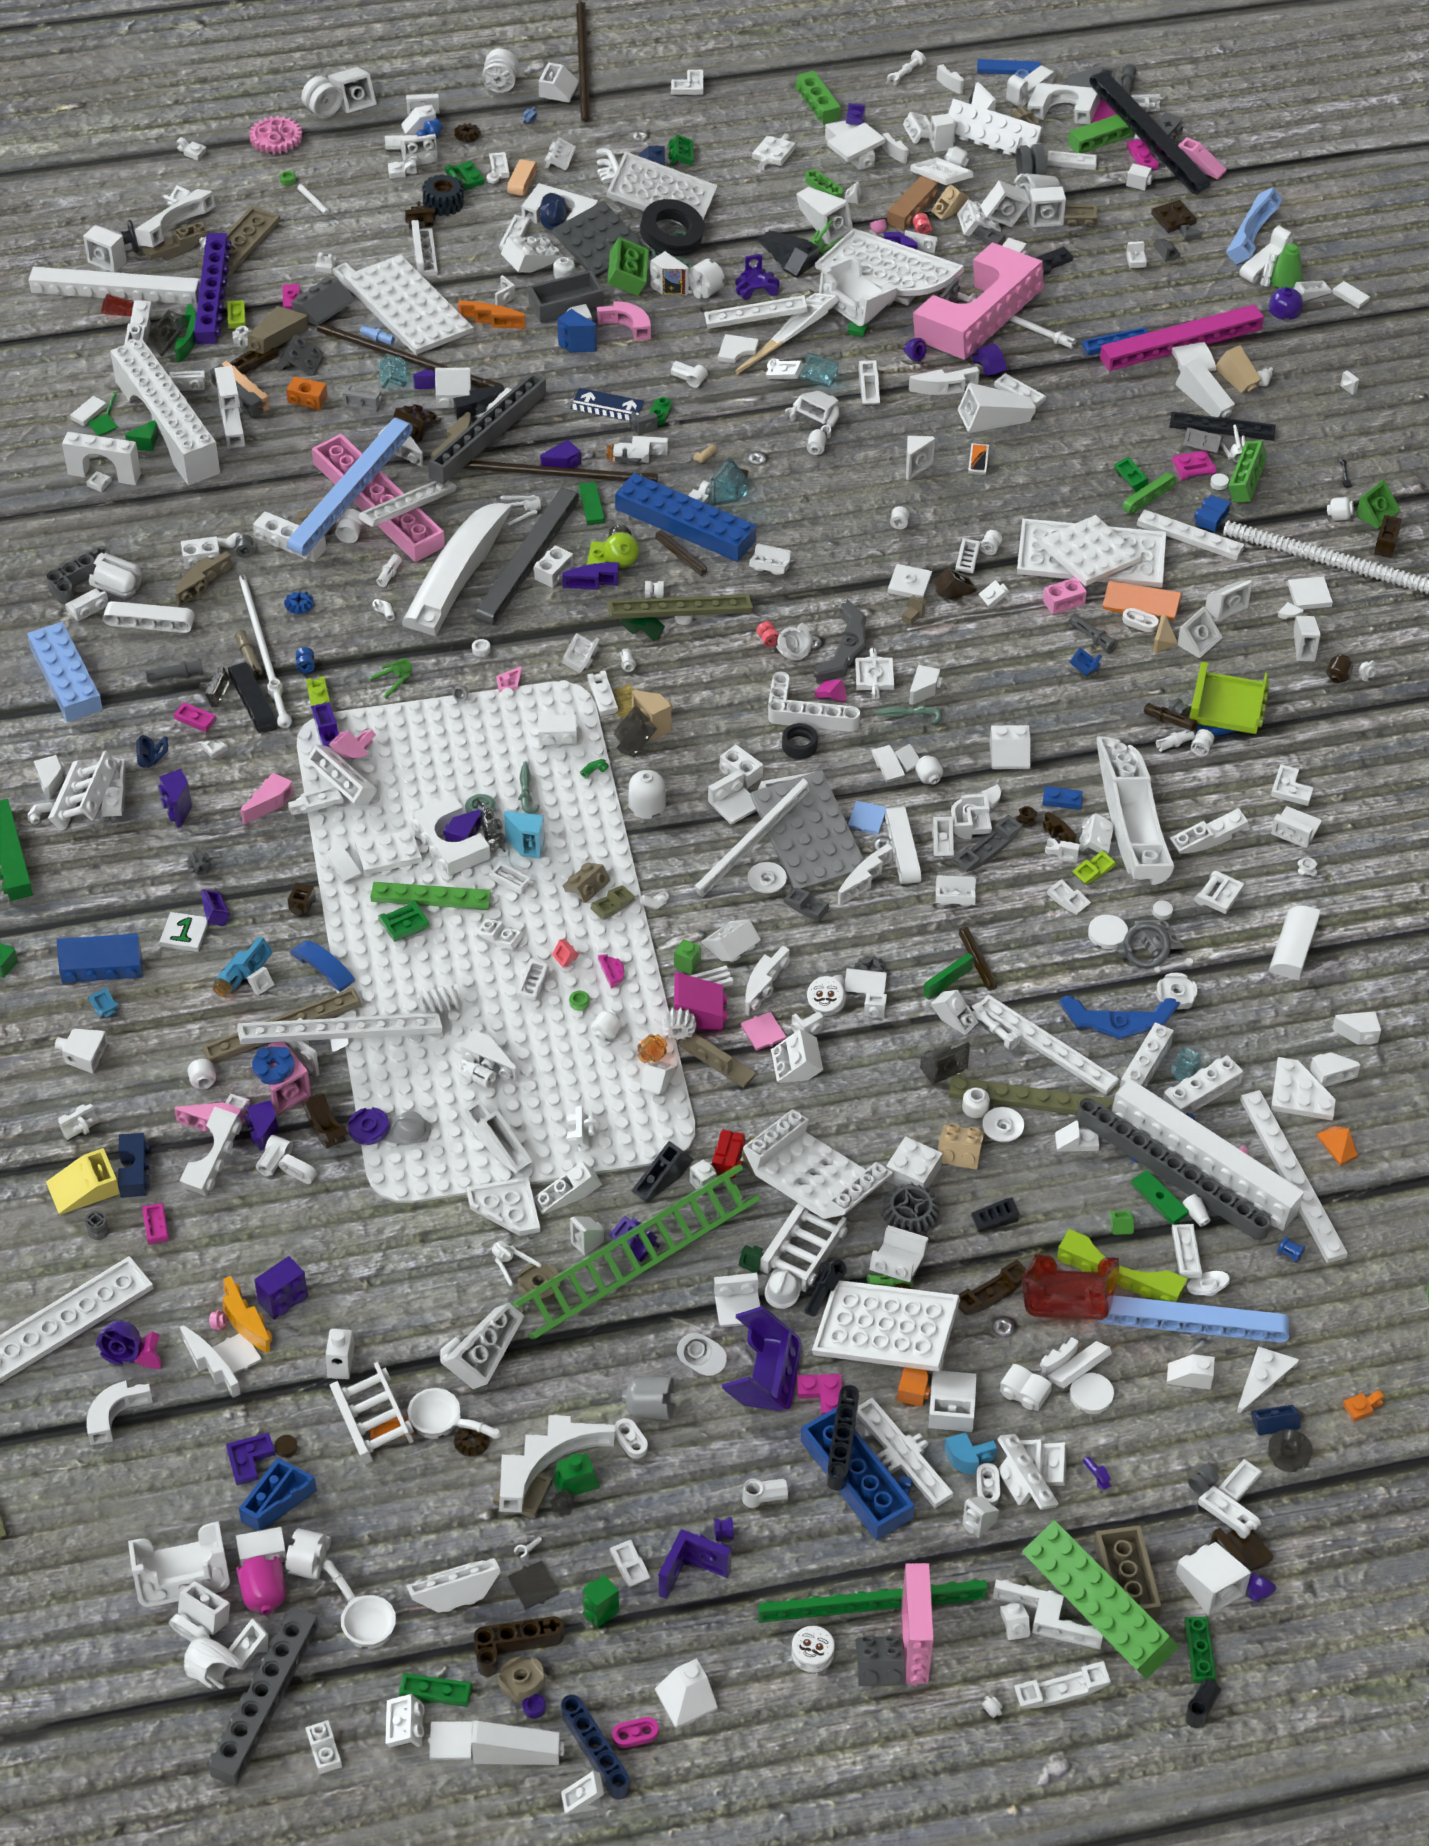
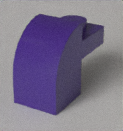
[846,103,866,125]
[972,343,1007,375]

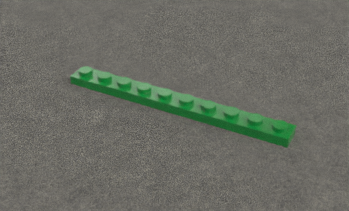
[758,1579,987,1623]

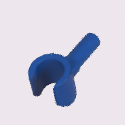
[898,1476,911,1497]

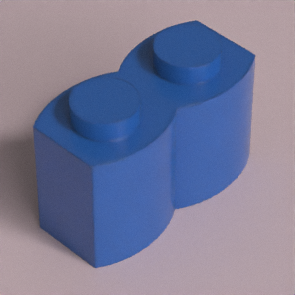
[1194,494,1231,532]

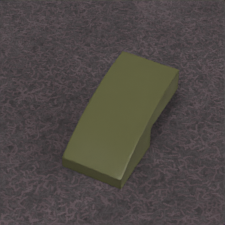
[590,885,635,920]

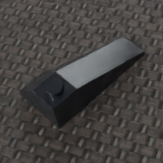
[758,230,819,278]

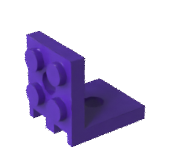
[658,1529,731,1599]

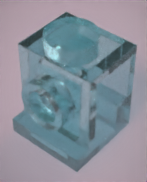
[1171,1046,1202,1081]

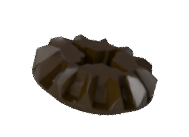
[454,123,480,142]
[454,1428,490,1457]

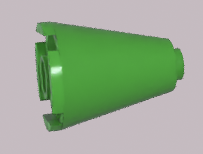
[1270,244,1303,288]

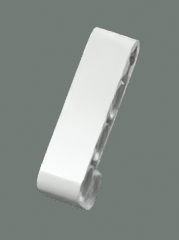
[1006,65,1056,107]
[1239,226,1294,284]

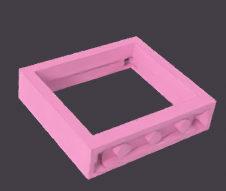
[901,1563,933,1686]

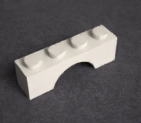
[180,1107,242,1196]

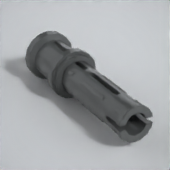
[1121,64,1137,95]
[1069,613,1118,654]
[145,658,204,682]

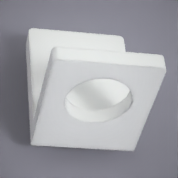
[495,275,515,306]

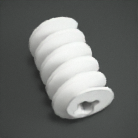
[416,983,461,1014]

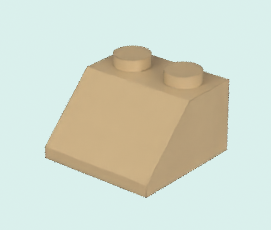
[632,690,672,741]

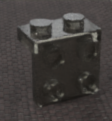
[614,706,657,757]

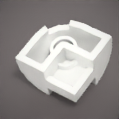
[951,794,992,839]

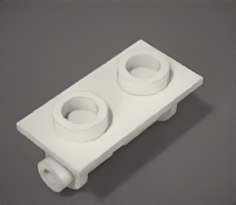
[904,230,939,253]

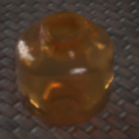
[637,1034,667,1063]

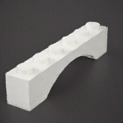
[135,189,216,247]

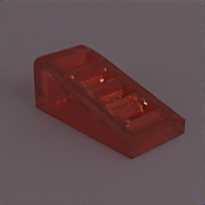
[101,294,134,316]

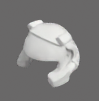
[776,623,813,661]

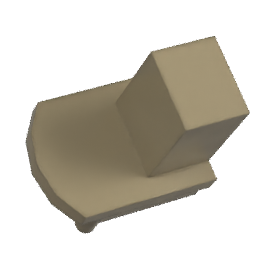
[902,595,927,626]

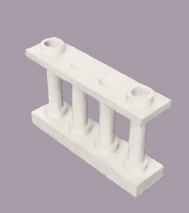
[48,751,118,831]
[760,1203,848,1292]
[330,1362,414,1465]

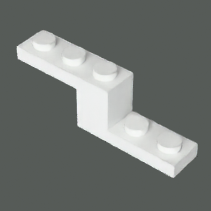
[993,1579,1103,1649]

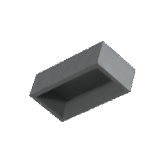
[528,270,604,323]

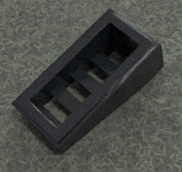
[971,1197,1019,1232]

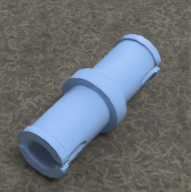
[360,324,396,346]

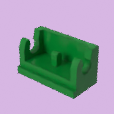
[1114,456,1148,494]

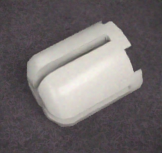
[89,553,142,599]

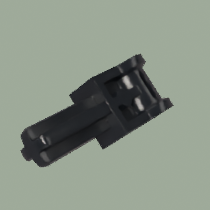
[804,1260,847,1317]

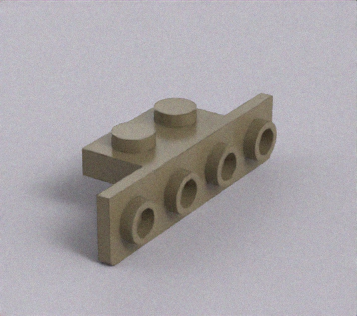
[680,1033,755,1088]

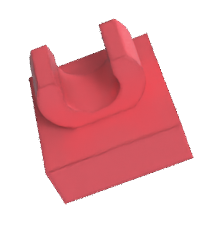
[552,939,579,968]

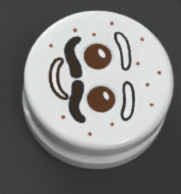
[807,976,846,1016]
[791,1626,835,1673]

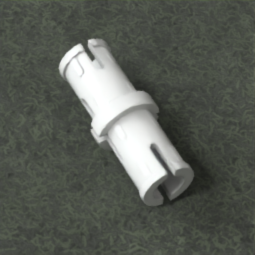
[376,554,402,587]
[1156,729,1195,752]

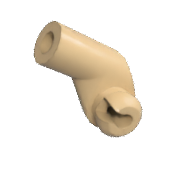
[694,444,717,464]

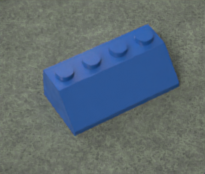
[57,934,143,983]

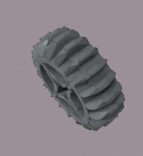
[882,1182,940,1235]

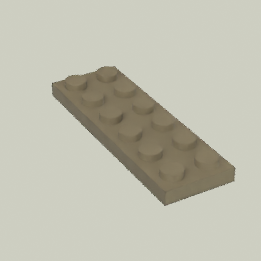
[198,206,280,279]

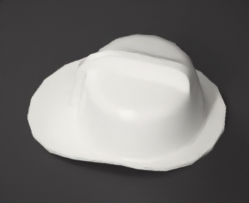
[765,1268,802,1309]
[677,1333,727,1376]

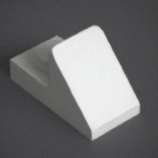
[932,817,954,856]
[1055,1121,1099,1152]
[228,1618,269,1670]
[561,1771,604,1815]

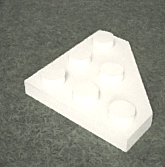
[1271,1057,1336,1121]
[466,1176,540,1236]

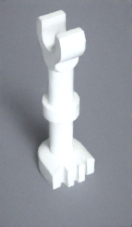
[887,50,926,86]
[972,1003,1021,1051]

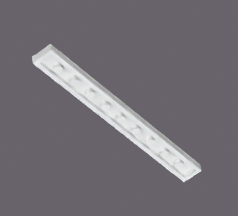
[237,1013,443,1044]
[1240,1090,1348,1263]

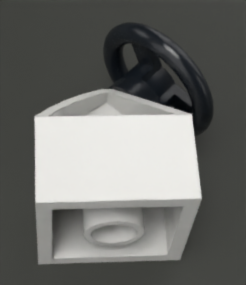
[83,220,138,273]

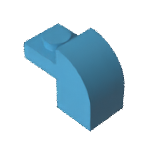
[944,1432,997,1474]

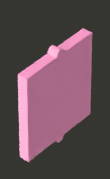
[741,1012,786,1051]

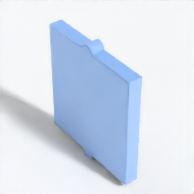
[848,801,887,834]

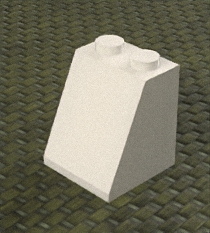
[328,67,377,113]
[1176,1542,1251,1616]

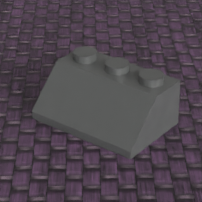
[291,277,355,326]

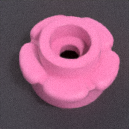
[209,1310,228,1331]

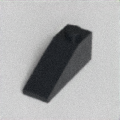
[631,1141,694,1202]

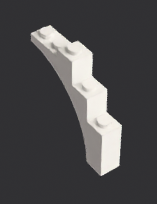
[499,1415,615,1512]

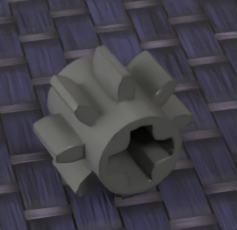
[186,850,212,875]

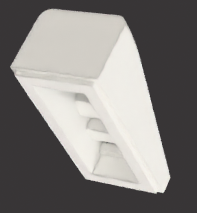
[1293,281,1332,301]
[955,538,980,574]
[516,959,550,1001]

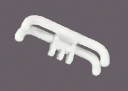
[596,148,619,202]

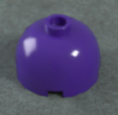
[1269,287,1303,320]
[96,1320,142,1365]

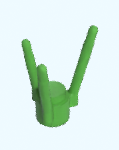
[811,219,843,255]
[369,658,412,698]

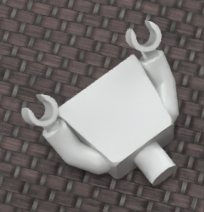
[785,391,839,439]

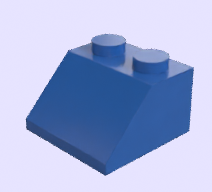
[557,309,597,353]

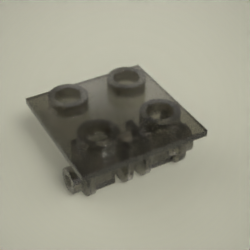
[481,802,506,853]

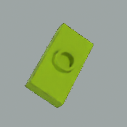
[587,541,606,565]

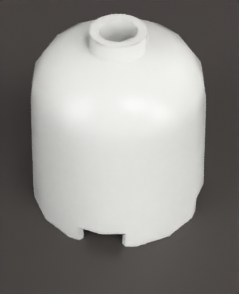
[628,770,666,819]

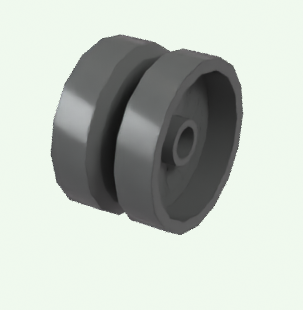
[1016,143,1046,175]

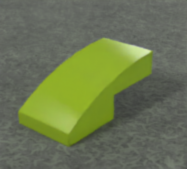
[1072,850,1116,885]

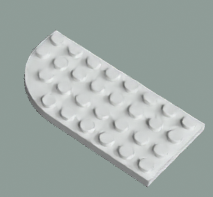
[815,228,964,296]

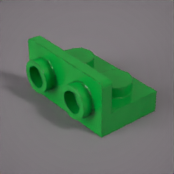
[667,134,694,166]

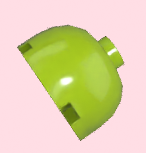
[602,532,639,569]

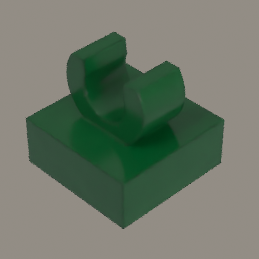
[738,1245,764,1274]

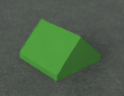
[1356,480,1400,528]

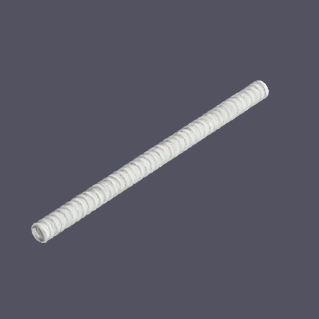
[1223,520,1429,594]

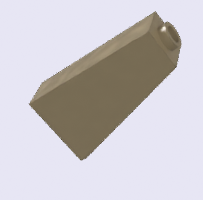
[248,306,308,354]

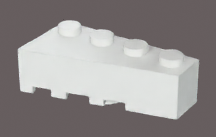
[442,1303,524,1389]

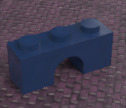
[118,1133,150,1198]

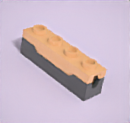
[210,361,269,419]

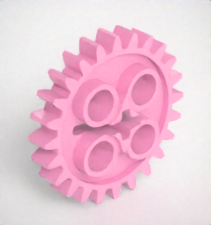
[249,115,302,155]

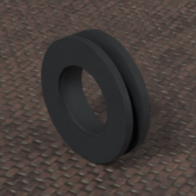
[640,199,705,256]

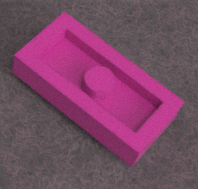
[174,702,216,732]

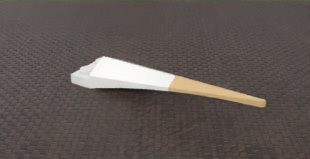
[736,293,839,375]

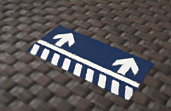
[570,388,644,421]

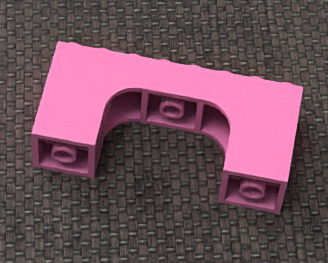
[913,242,1044,360]

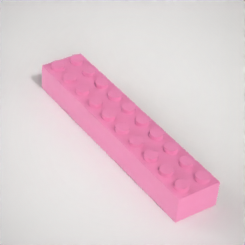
[312,434,445,563]

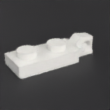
[288,785,344,815]

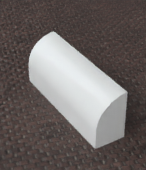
[1268,906,1321,980]

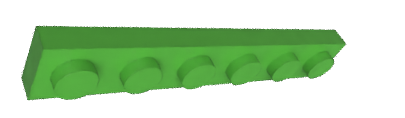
[370,882,491,910]

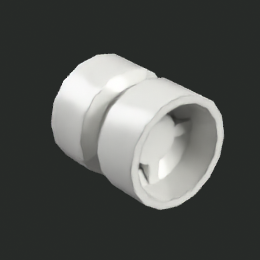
[335,509,364,543]

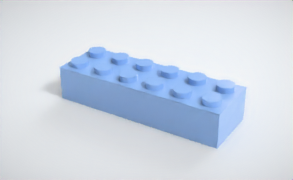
[27,622,103,722]

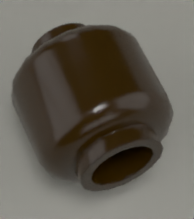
[1326,654,1353,683]

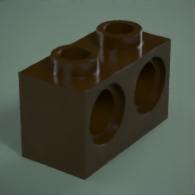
[1374,515,1402,558]

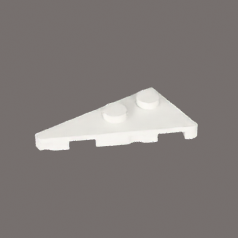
[1237,1346,1299,1414]

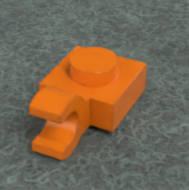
[1343,1390,1385,1422]

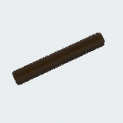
[655,530,707,576]
[959,927,997,991]

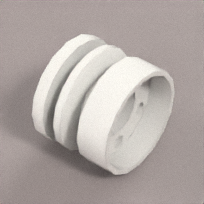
[482,49,518,93]

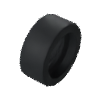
[782,723,818,759]

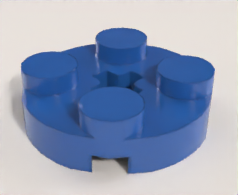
[252,1046,294,1085]

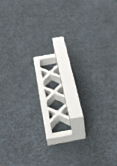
[412,220,438,276]

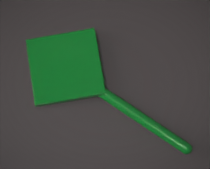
[87,392,118,436]

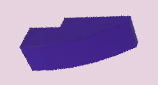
[562,562,619,590]
[311,702,339,747]

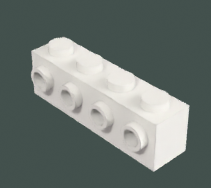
[1163,1055,1243,1114]

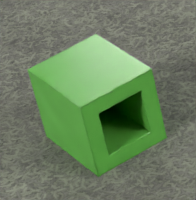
[674,939,701,975]

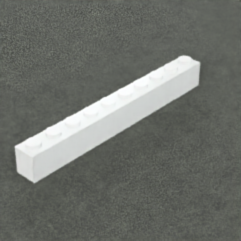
[29,267,200,305]

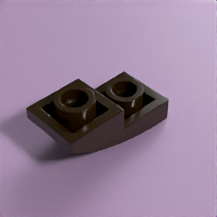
[1043,812,1076,843]

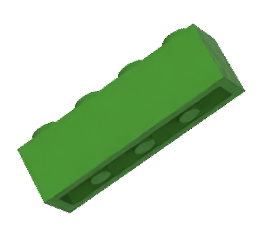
[1068,115,1133,154]

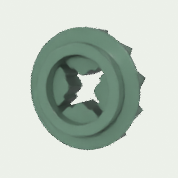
[465,794,496,819]

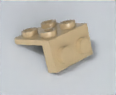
[938,1123,985,1170]

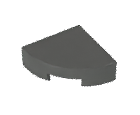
[1180,225,1201,240]

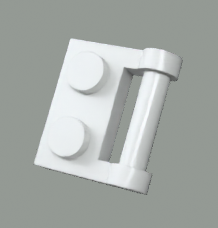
[1194,871,1244,914]

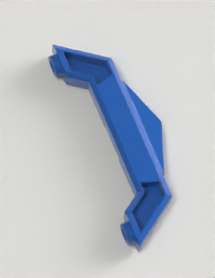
[1058,996,1181,1040]

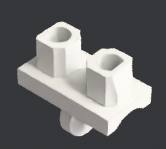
[1131,94,1160,113]
[58,1103,99,1140]
[567,1106,600,1149]

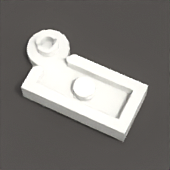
[487,152,509,183]
[766,359,804,379]

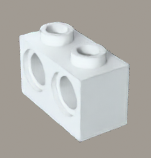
[181,536,220,569]
[534,545,573,588]
[720,744,763,789]

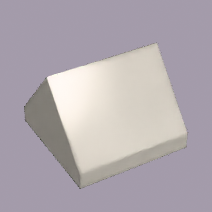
[844,182,861,204]

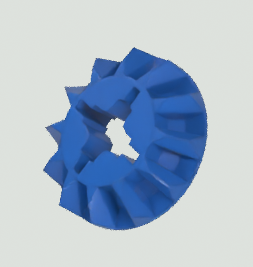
[284,590,314,614]

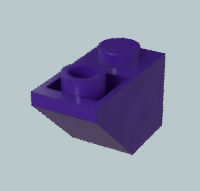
[244,1100,278,1151]

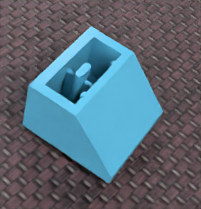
[504,811,544,858]

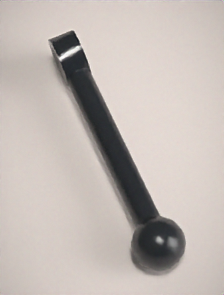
[1340,459,1351,488]

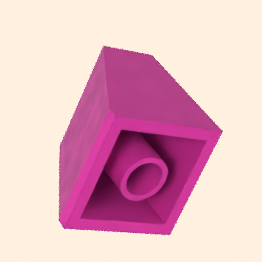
[674,973,727,1030]

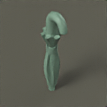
[874,704,942,724]
[518,761,540,814]

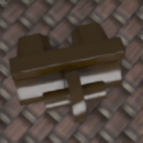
[405,201,435,229]

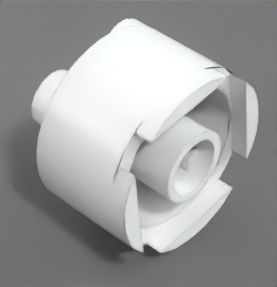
[688,259,725,299]
[286,1528,331,1580]

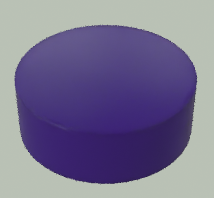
[522,1694,546,1719]

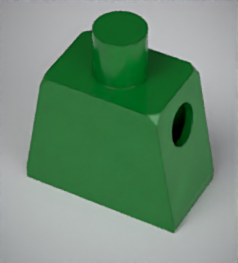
[553,1453,600,1500]

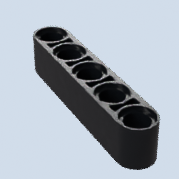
[228,662,277,733]
[827,1385,859,1491]

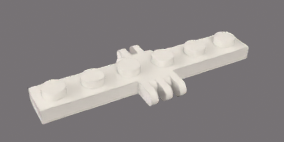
[857,1398,953,1508]

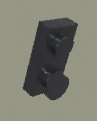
[1036,247,1073,274]

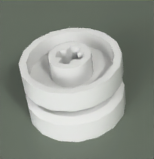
[301,76,343,119]

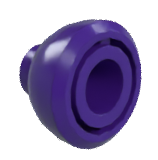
[904,338,927,362]
[1247,1573,1277,1603]

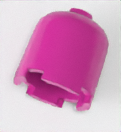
[236,1556,286,1615]

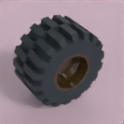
[423,174,464,216]

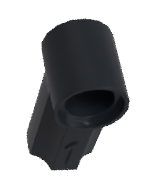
[1185,1679,1221,1728]

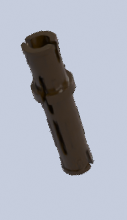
[1144,703,1198,732]

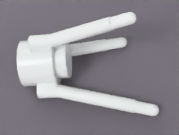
[1220,425,1245,462]
[500,495,541,525]
[492,1241,542,1286]

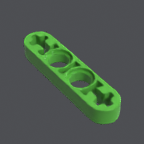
[1122,472,1177,515]

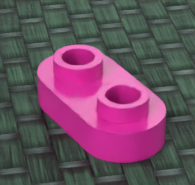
[612,1717,659,1748]

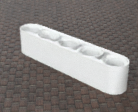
[103,602,195,633]
[885,806,921,884]

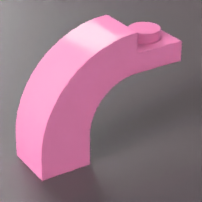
[597,301,651,340]

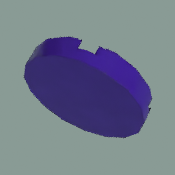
[348,1107,390,1145]

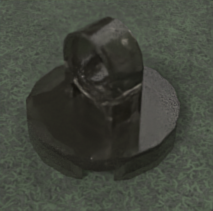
[1267,1429,1312,1472]

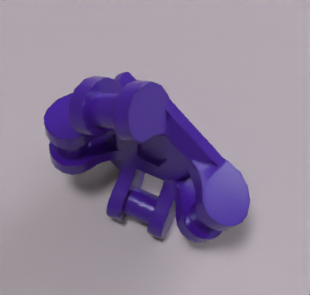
[735,254,780,300]

